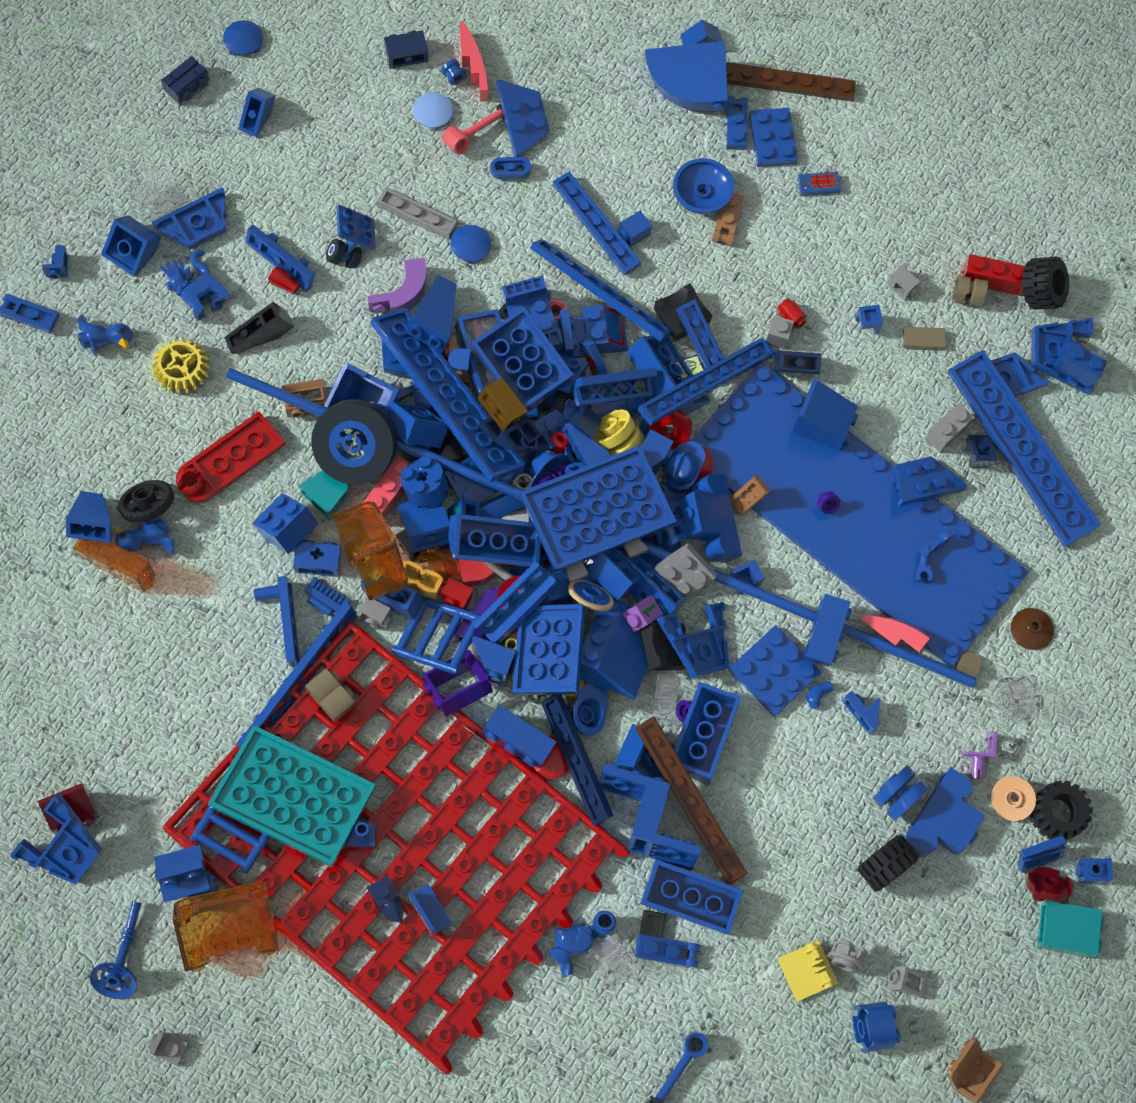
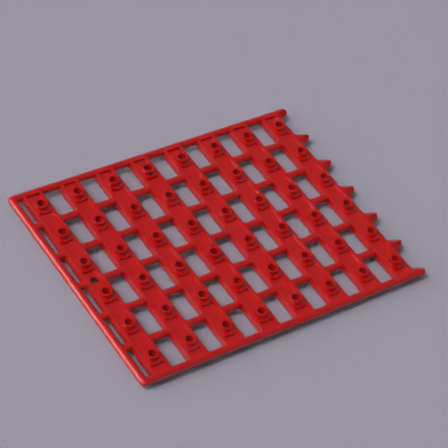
[163,621,630,1075]

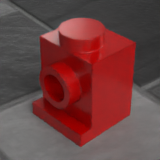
[438,578,474,610]

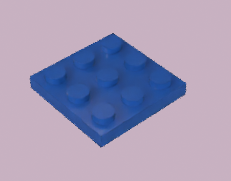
[728,625,822,717]

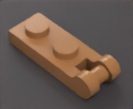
[712,193,744,246]

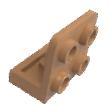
[947,1037,1004,1103]

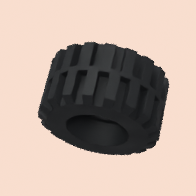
[1022,256,1069,310]
[1030,780,1093,840]
[857,834,919,892]

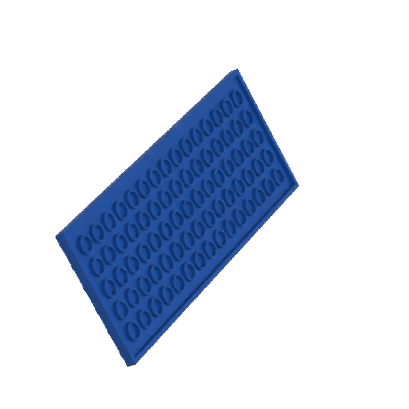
[691,363,1030,668]

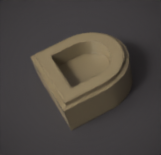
[956,653,982,678]

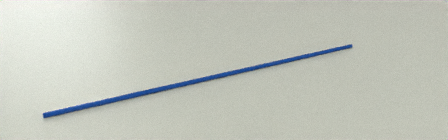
[226,368,977,688]

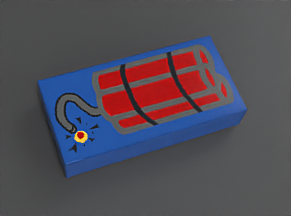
[797,171,841,196]
[579,339,608,376]

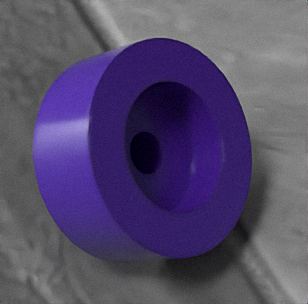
[817,491,840,514]
[676,700,692,723]

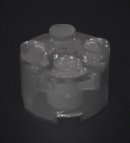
[996,675,1044,722]
[585,933,638,990]

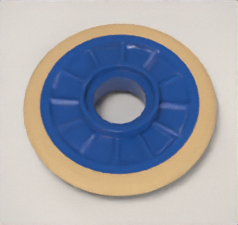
[568,580,613,611]

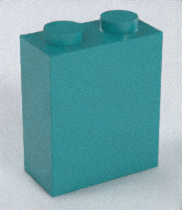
[1037,900,1104,958]

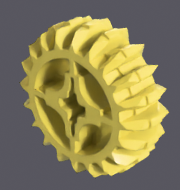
[152,337,210,394]

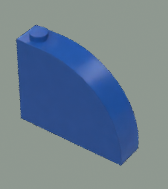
[645,41,729,112]

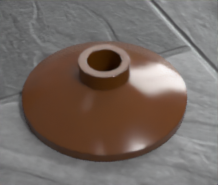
[1010,608,1054,650]

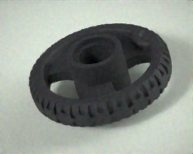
[118,480,174,523]

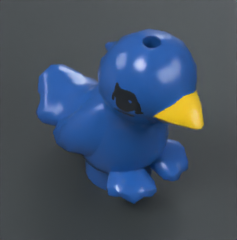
[77,314,133,356]
[114,518,175,554]

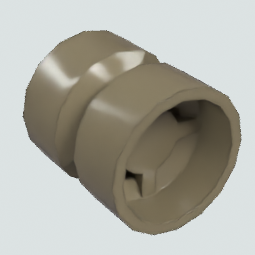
[952,275,988,307]

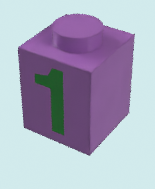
[622,595,663,632]

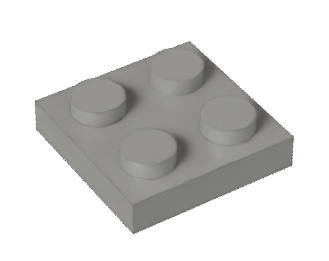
[655,543,717,598]

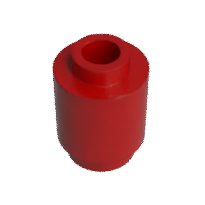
[777,298,807,329]

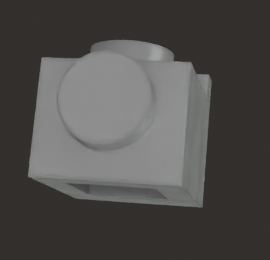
[887,263,921,300]
[356,596,393,629]

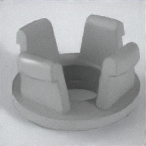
[827,939,868,973]

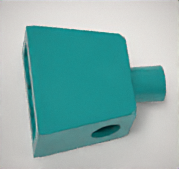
[299,470,350,520]

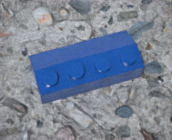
[627,336,710,415]
[448,514,541,567]
[674,681,741,785]

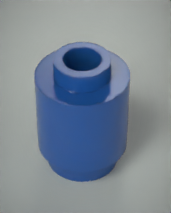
[592,911,616,938]

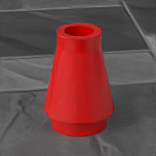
[268,266,300,295]

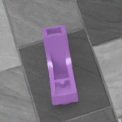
[367,257,427,313]

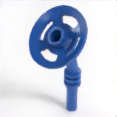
[90,901,141,999]

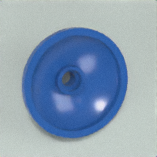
[673,158,734,214]

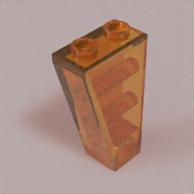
[73,539,155,593]

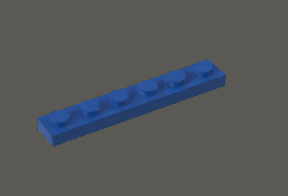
[553,171,641,276]

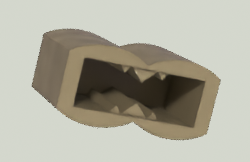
[305,669,356,723]

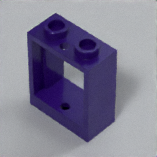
[422,649,493,717]

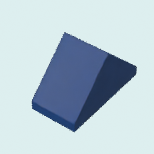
[680,20,722,45]

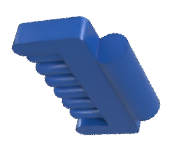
[305,577,350,616]

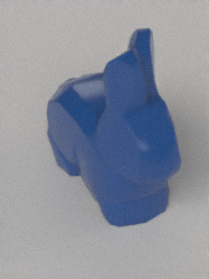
[550,924,599,977]

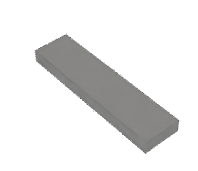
[376,187,458,240]

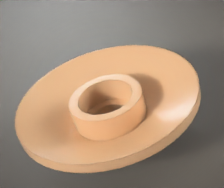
[991,776,1036,821]

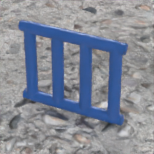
[391,596,481,675]
[189,807,271,874]

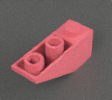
[459,560,511,587]

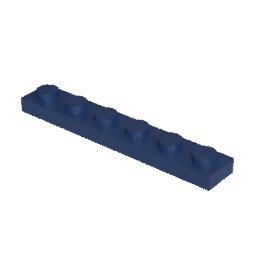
[541,694,614,826]

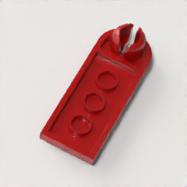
[176,411,286,503]

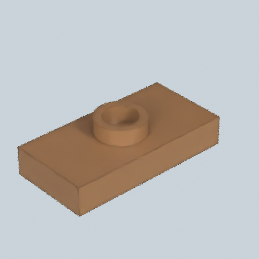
[730,474,771,517]

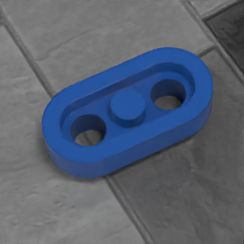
[490,157,531,179]

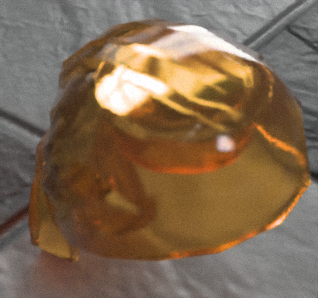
[417,548,457,582]

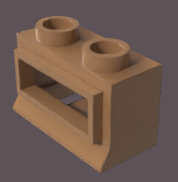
[281,378,327,418]

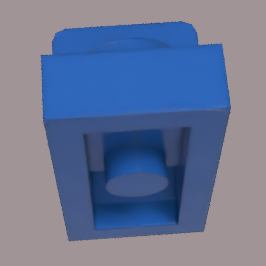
[842,691,880,735]

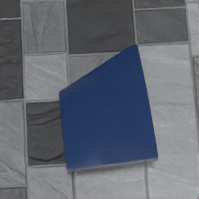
[478,416,556,452]

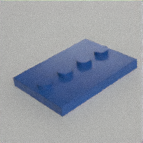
[512,604,586,695]

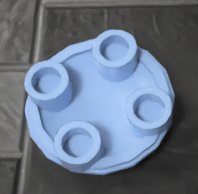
[413,92,453,131]

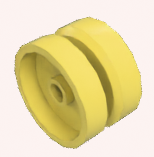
[592,410,644,456]

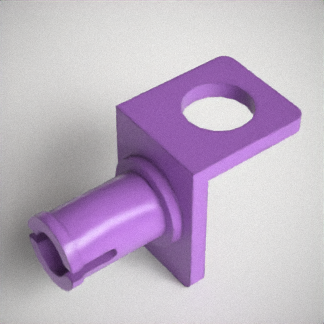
[961,731,997,779]

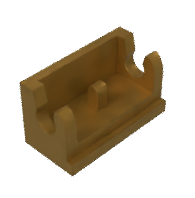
[478,378,528,432]

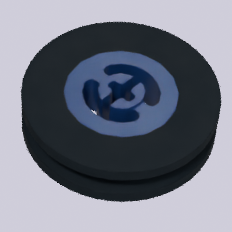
[311,399,397,485]

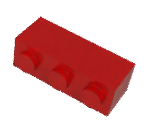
[962,254,1025,296]

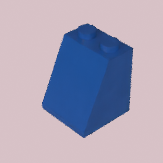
[792,379,859,450]

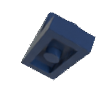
[967,435,997,468]

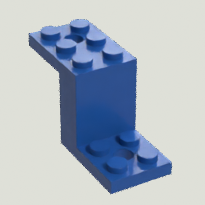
[599,764,701,870]

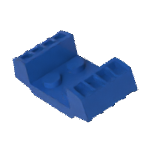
[501,275,564,352]

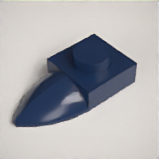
[367,875,403,923]

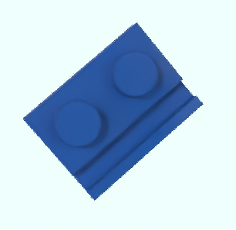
[1017,835,1067,873]

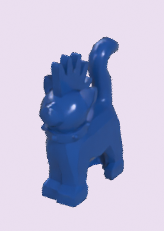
[161,250,230,321]

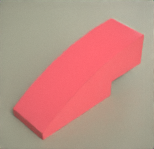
[861,614,931,652]

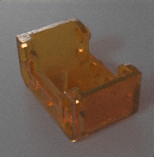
[332,501,408,601]
[172,882,280,972]

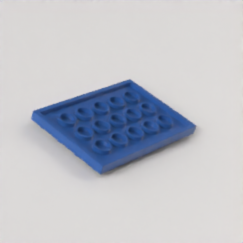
[519,445,677,572]

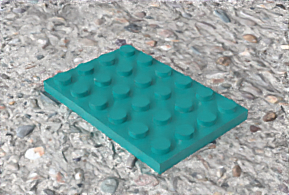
[208,725,376,867]

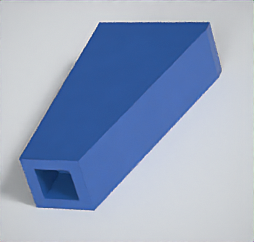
[405,274,457,353]

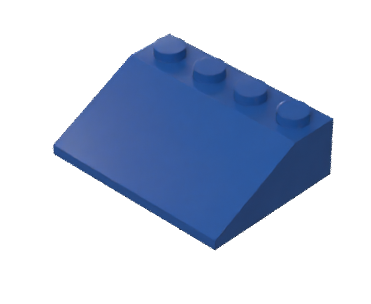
[471,307,574,413]
[580,598,648,700]

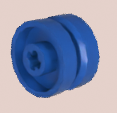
[872,765,930,822]

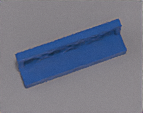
[572,368,657,406]
[473,561,560,645]

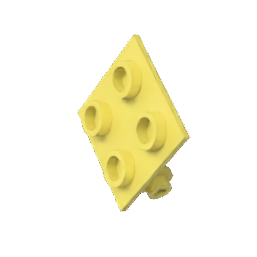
[777,940,839,1002]

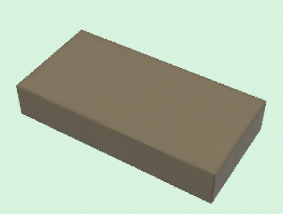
[903,327,946,350]

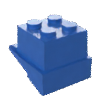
[324,363,401,414]

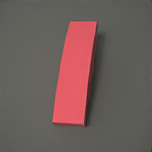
[460,21,488,101]

